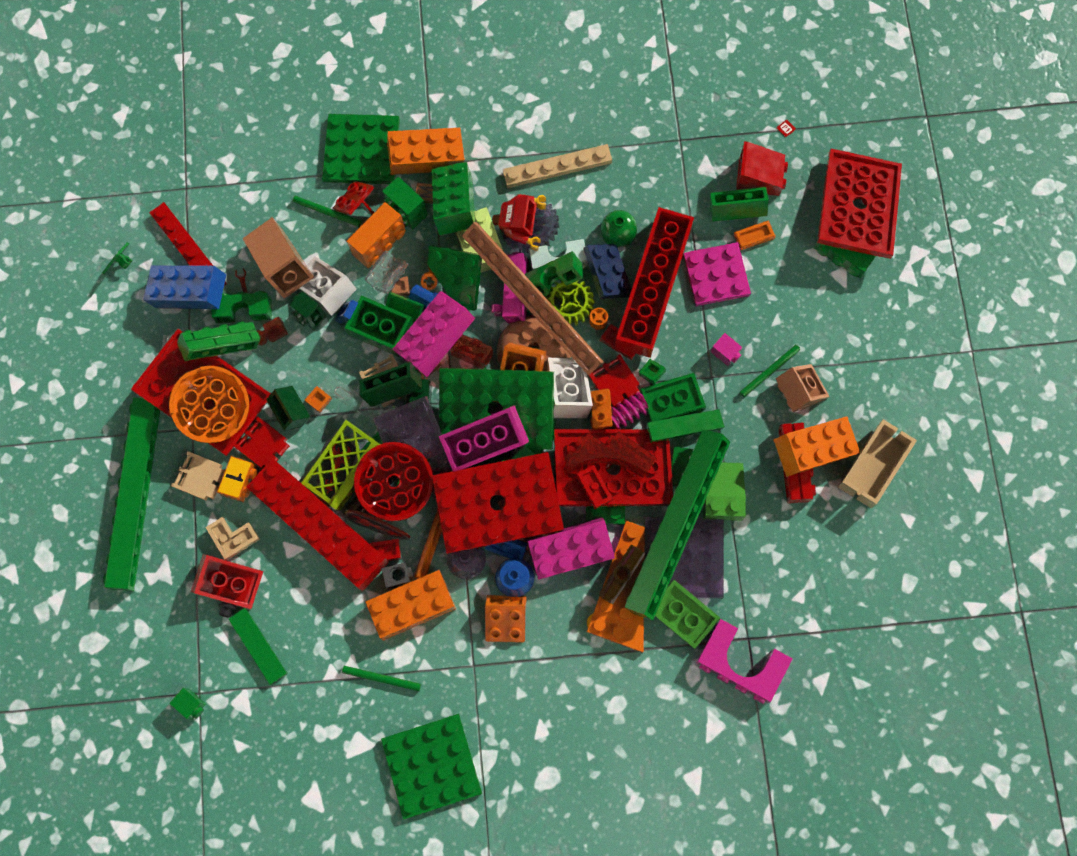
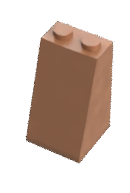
[242,217,314,299]

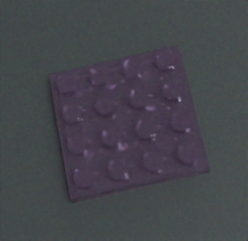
[644,517,724,599]

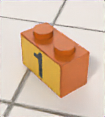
[217,456,257,503]

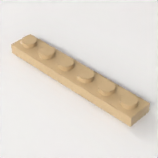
[503,144,612,188]

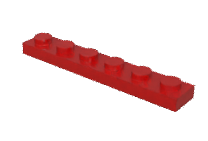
[149,202,227,286]

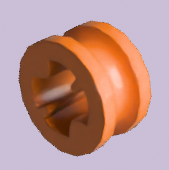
[421,272,438,290]

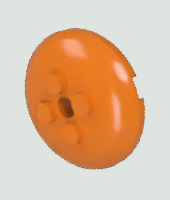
[169,366,249,443]

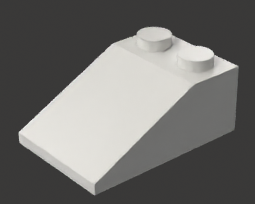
[298,256,357,316]
[547,358,593,418]

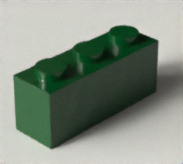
[359,361,422,407]

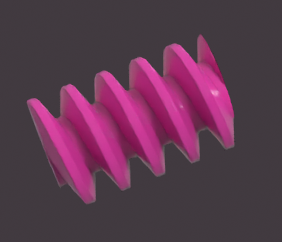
[611,392,648,429]

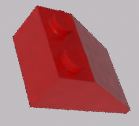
[190,554,264,609]

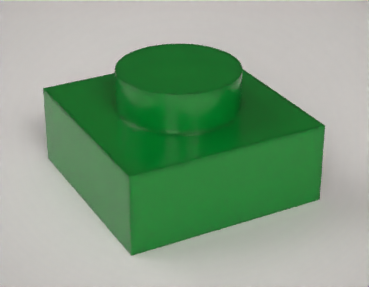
[639,359,666,385]

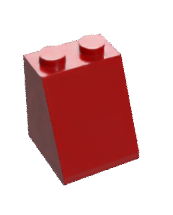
[736,141,788,196]

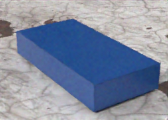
[335,300,358,324]

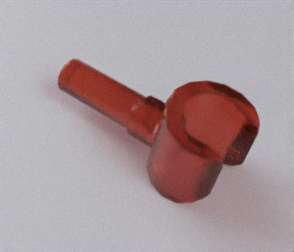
[235,268,248,293]

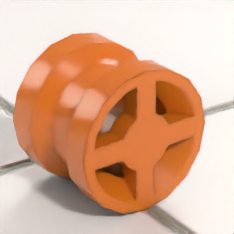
[589,308,608,330]

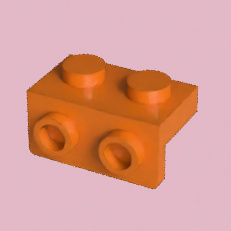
[590,389,613,429]

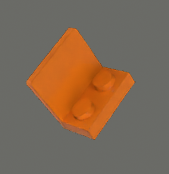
[485,595,526,642]

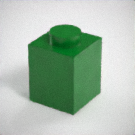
[169,687,206,720]

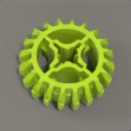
[545,279,595,326]

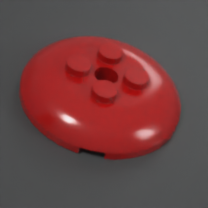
[354,442,433,521]

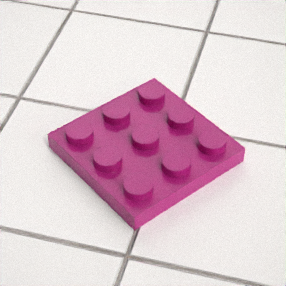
[683,242,751,306]

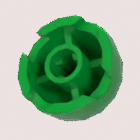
[601,210,637,248]

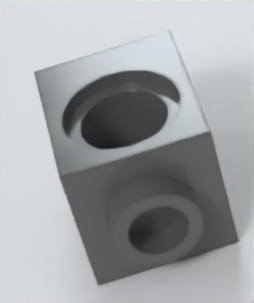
[382,563,414,590]

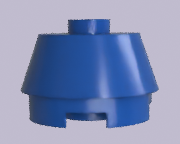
[495,558,535,597]

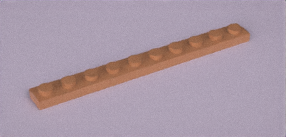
[462,222,604,375]

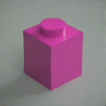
[711,333,742,366]

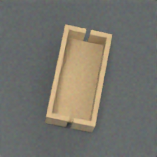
[838,419,917,508]

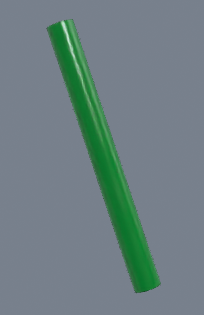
[293,195,361,227]
[740,344,800,397]
[342,665,421,692]

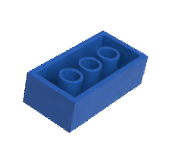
[143,265,226,309]

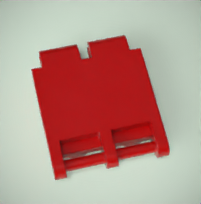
[588,354,640,408]
[234,417,290,469]

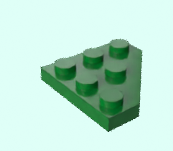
[427,245,482,311]

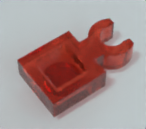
[257,316,288,346]

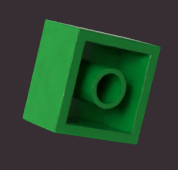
[382,177,428,230]

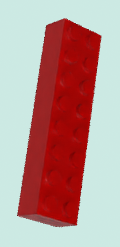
[614,207,694,358]
[246,458,389,592]

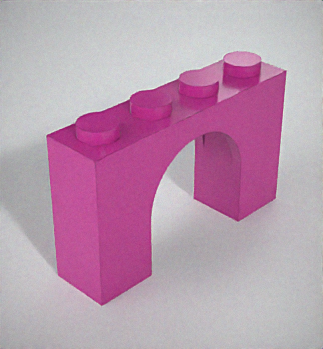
[696,619,793,704]

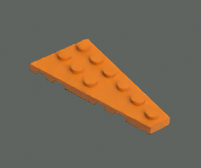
[587,521,645,653]

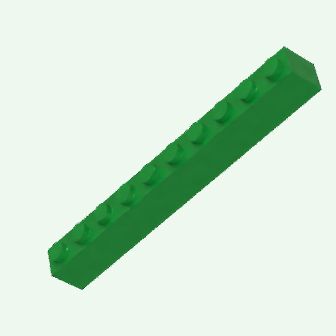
[103,397,161,591]
[625,429,730,621]

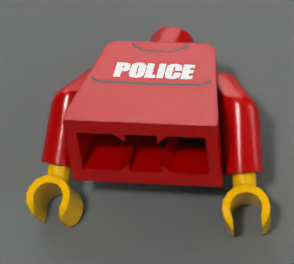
[492,194,546,251]

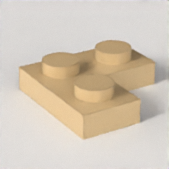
[205,517,260,561]

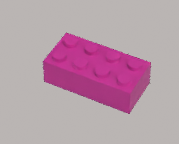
[392,291,475,377]
[439,406,529,471]
[527,518,615,580]

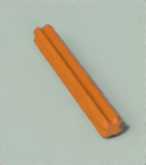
[414,509,442,579]

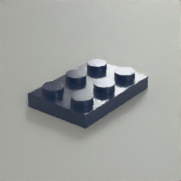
[583,244,632,299]

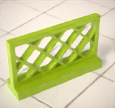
[302,420,380,510]

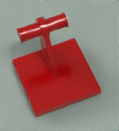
[333,182,381,216]

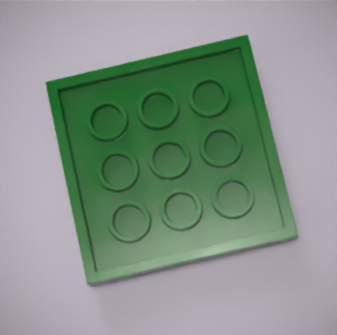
[322,114,400,184]
[381,714,483,820]

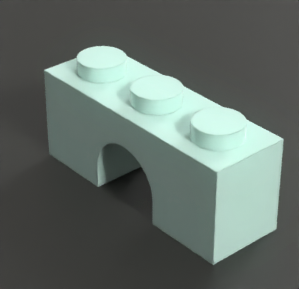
[529,239,588,270]

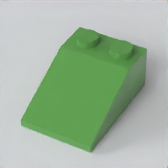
[703,462,746,521]

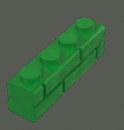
[177,321,260,361]

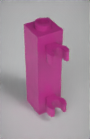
[491,252,529,324]

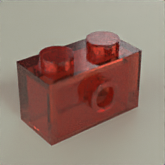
[450,334,493,369]

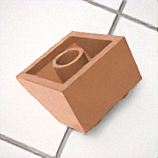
[775,364,829,412]

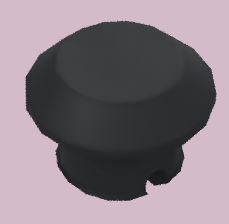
[219,602,236,618]

